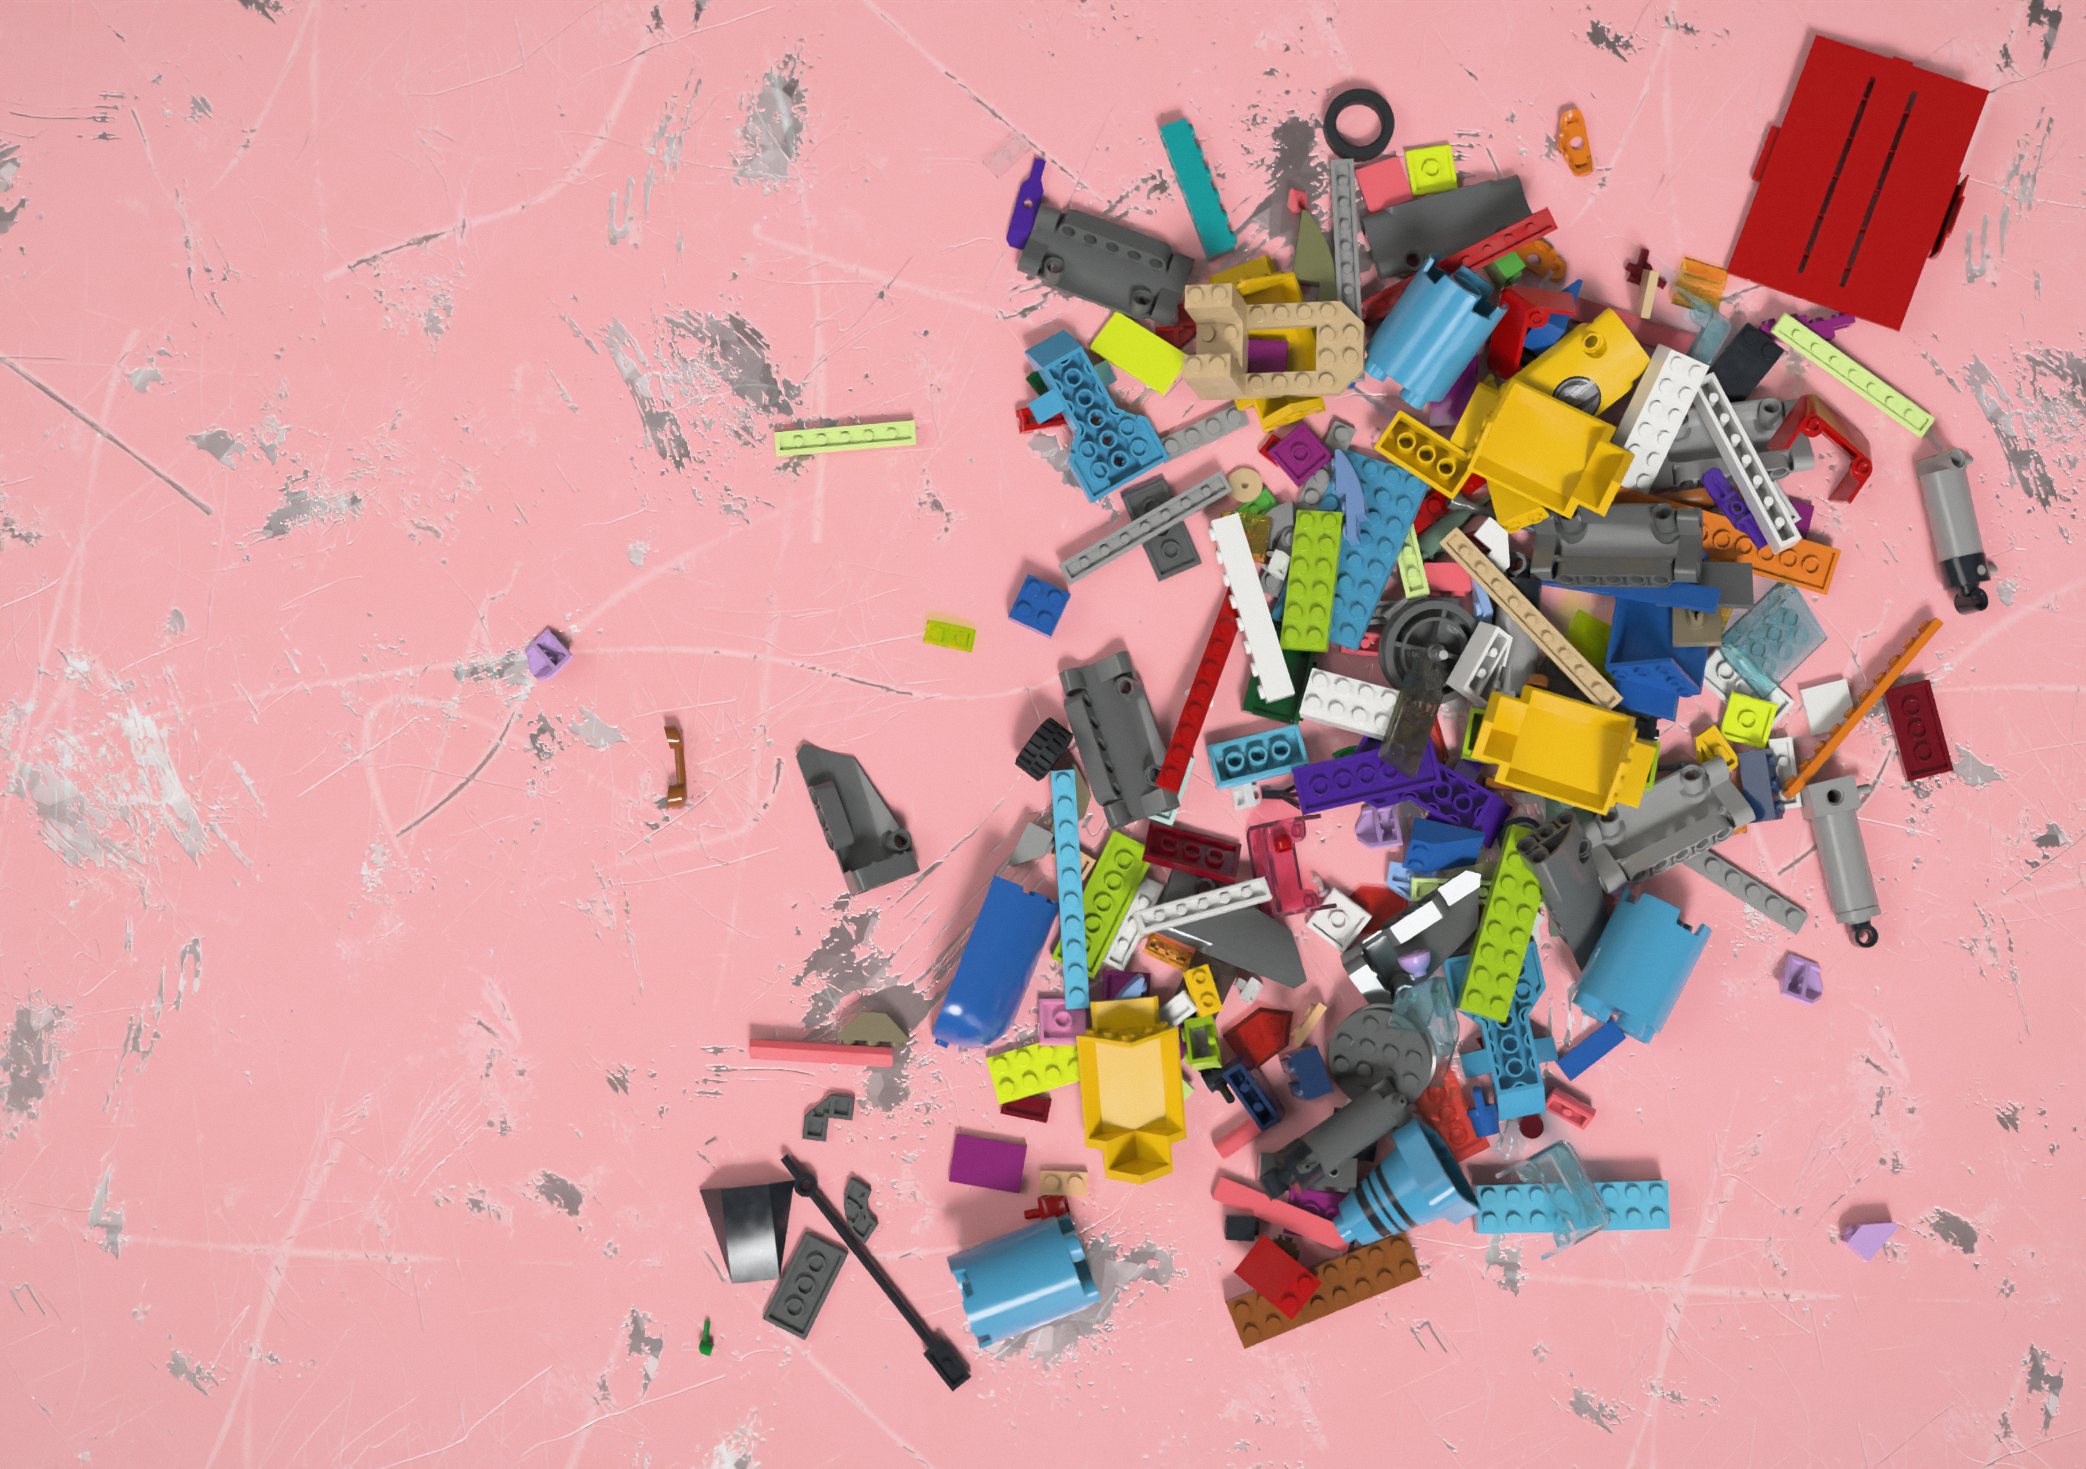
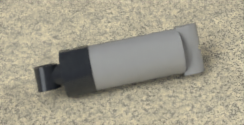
[1916,448,1998,615]
[1471,552,1542,710]

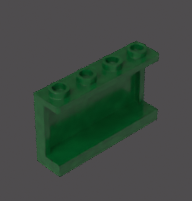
[1241,621,1320,725]

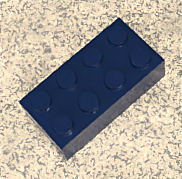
[1279,1044,1334,1102]

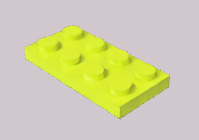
[986,1043,1080,1105]

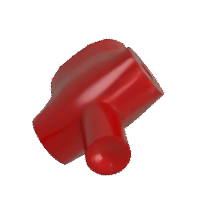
[1024,1195,1070,1220]

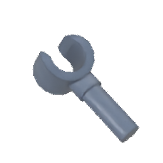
[1658,761,1691,771]

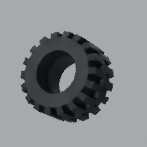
[1015,717,1073,781]

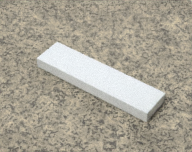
[1103,876,1165,971]

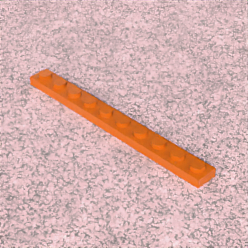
[1781,617,1944,800]

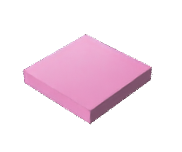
[1039,998,1087,1046]

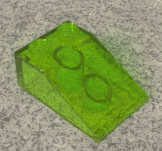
[1564,609,1615,686]

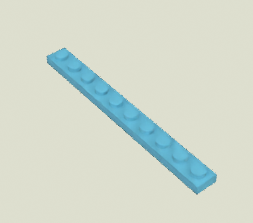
[1050,769,1090,1009]

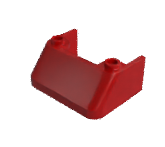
[1487,286,1575,381]
[1766,394,1873,504]

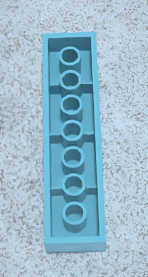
[1472,1179,1670,1234]

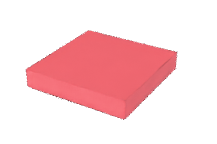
[1354,156,1414,214]

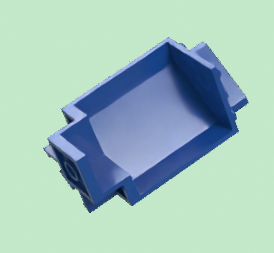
[1605,550,1710,722]

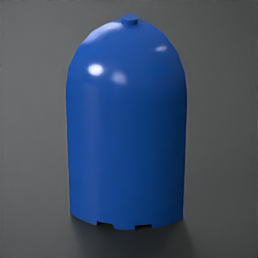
[931,875,1059,1049]

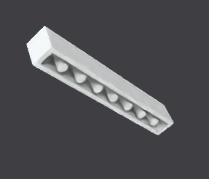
[1693,372,1802,555]
[1208,513,1295,704]

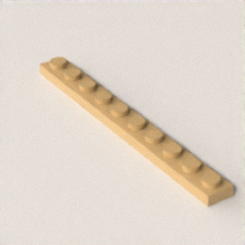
[1439,527,1623,710]

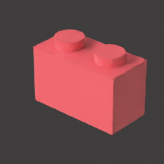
[1423,563,1472,598]

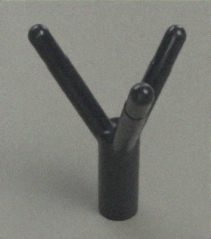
[1262,784,1301,810]

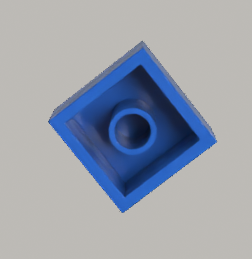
[1008,574,1071,640]

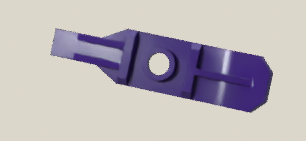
[1006,158,1046,250]
[1701,467,1768,550]

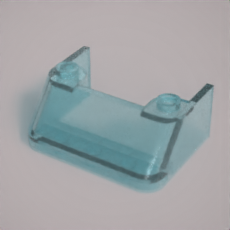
[1638,285,1731,379]
[1388,976,1460,1088]
[1495,1140,1611,1261]

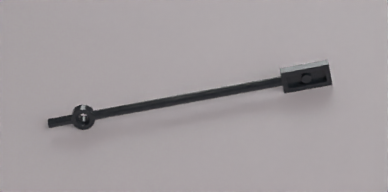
[780,1154,972,1392]

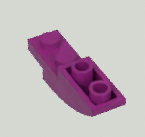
[1757,312,1856,343]

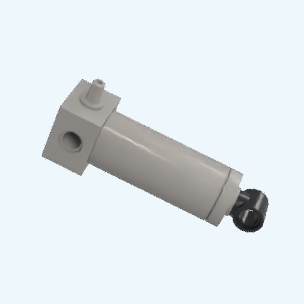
[1800,774,1881,948]

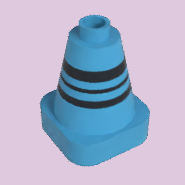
[1333,1117,1481,1245]

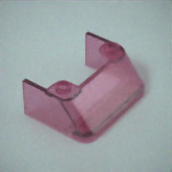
[1246,814,1337,919]

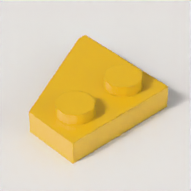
[1693,724,1739,771]

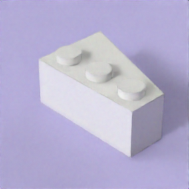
[1446,621,1513,708]

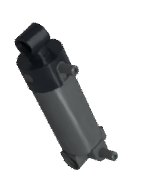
[1257,1076,1413,1201]

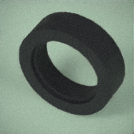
[1323,88,1395,162]

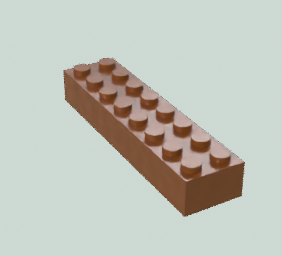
[1225,1232,1423,1349]

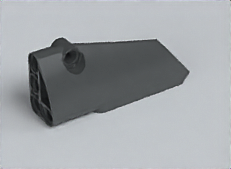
[795,744,920,897]
[1516,810,1610,971]
[1155,869,1307,989]
[1340,869,1481,1006]

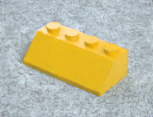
[1373,410,1472,500]

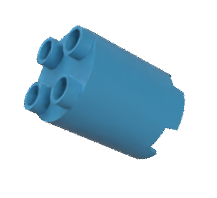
[1364,252,1509,410]
[1572,887,1713,1045]
[946,1213,1101,1349]

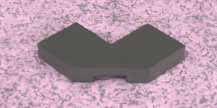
[802,1094,855,1142]

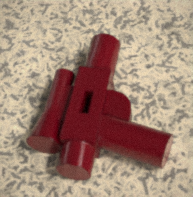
[1625,249,1667,290]

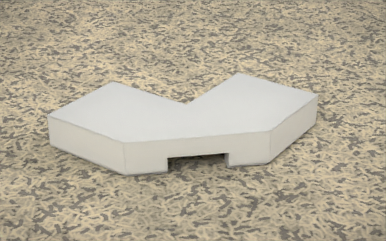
[1473,517,1510,574]

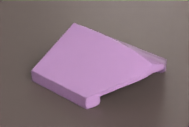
[525,628,574,681]
[1355,804,1403,849]
[1778,954,1823,1006]

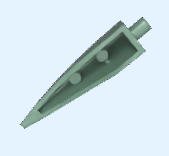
[1417,495,1492,563]

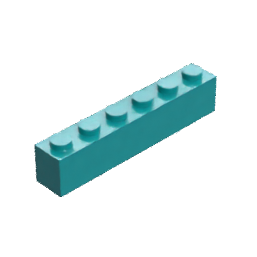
[1158,118,1237,261]

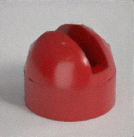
[1274,834,1294,853]

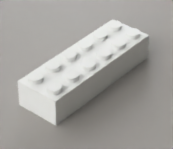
[1611,343,1709,494]

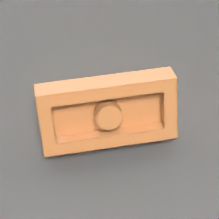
[1290,1002,1327,1047]
[1039,1170,1088,1196]

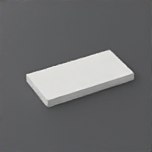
[1703,639,1795,729]

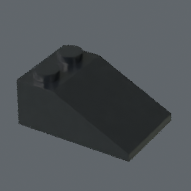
[1706,322,1785,403]

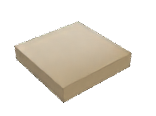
[1634,269,1659,319]

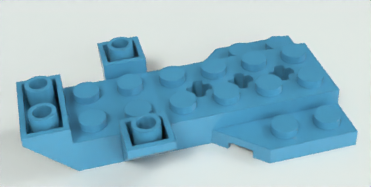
[1024,330,1170,504]
[1442,941,1559,1121]

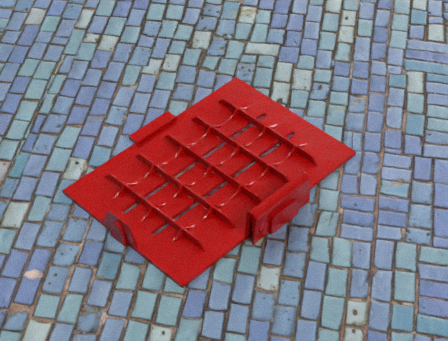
[1726,34,1989,332]

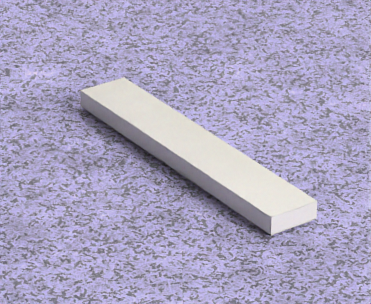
[1132,876,1272,936]

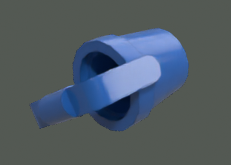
[1466,1085,1500,1138]

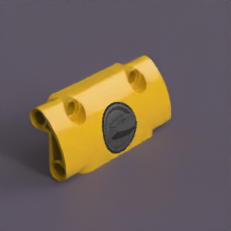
[1497,307,1650,417]

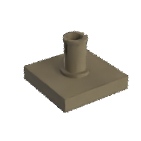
[1673,607,1722,647]

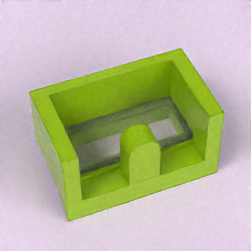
[1181,1015,1222,1071]

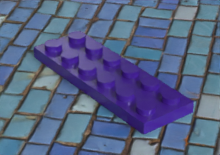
[1291,737,1442,816]

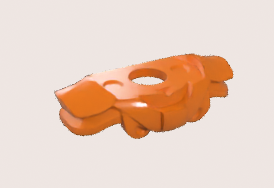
[1557,109,1593,177]
[1515,240,1567,283]

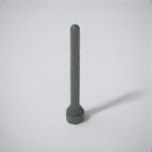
[1446,492,1537,535]

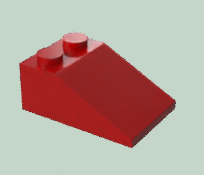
[1233,1234,1322,1320]

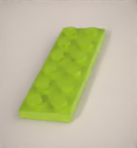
[1280,510,1345,652]
[1051,830,1150,979]

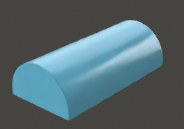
[1206,724,1310,791]

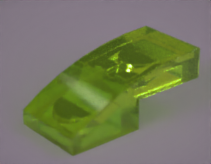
[922,620,977,653]

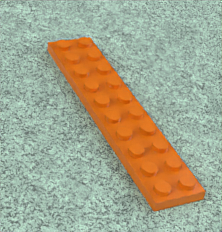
[1612,486,1841,595]

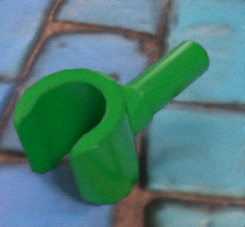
[699,1321,714,1356]

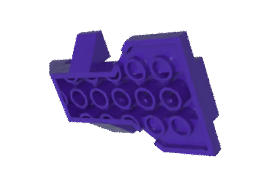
[1352,714,1513,849]

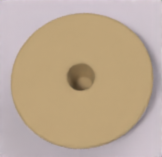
[1228,468,1262,502]

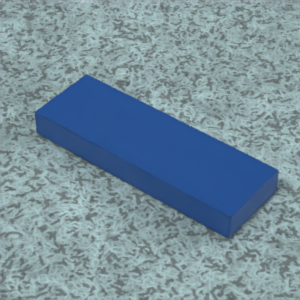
[1555,1019,1627,1081]

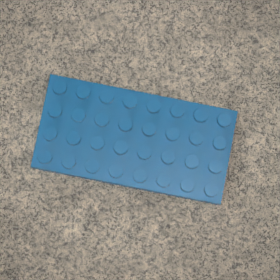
[1271,449,1430,652]

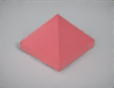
[1286,189,1309,214]

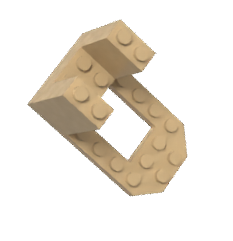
[1183,283,1365,401]

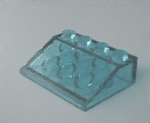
[1716,582,1828,700]

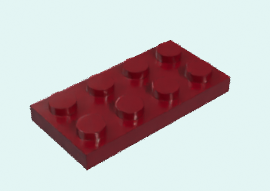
[1883,679,1954,782]
[1142,821,1242,884]

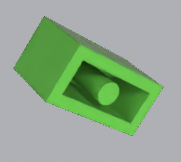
[1483,251,1526,290]

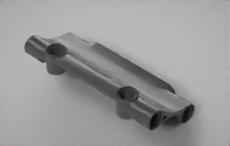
[1360,175,1532,280]
[1017,203,1195,327]
[1058,651,1181,829]

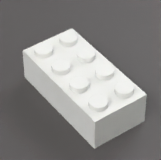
[1299,668,1405,743]

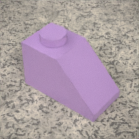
[1841,1221,1899,1262]

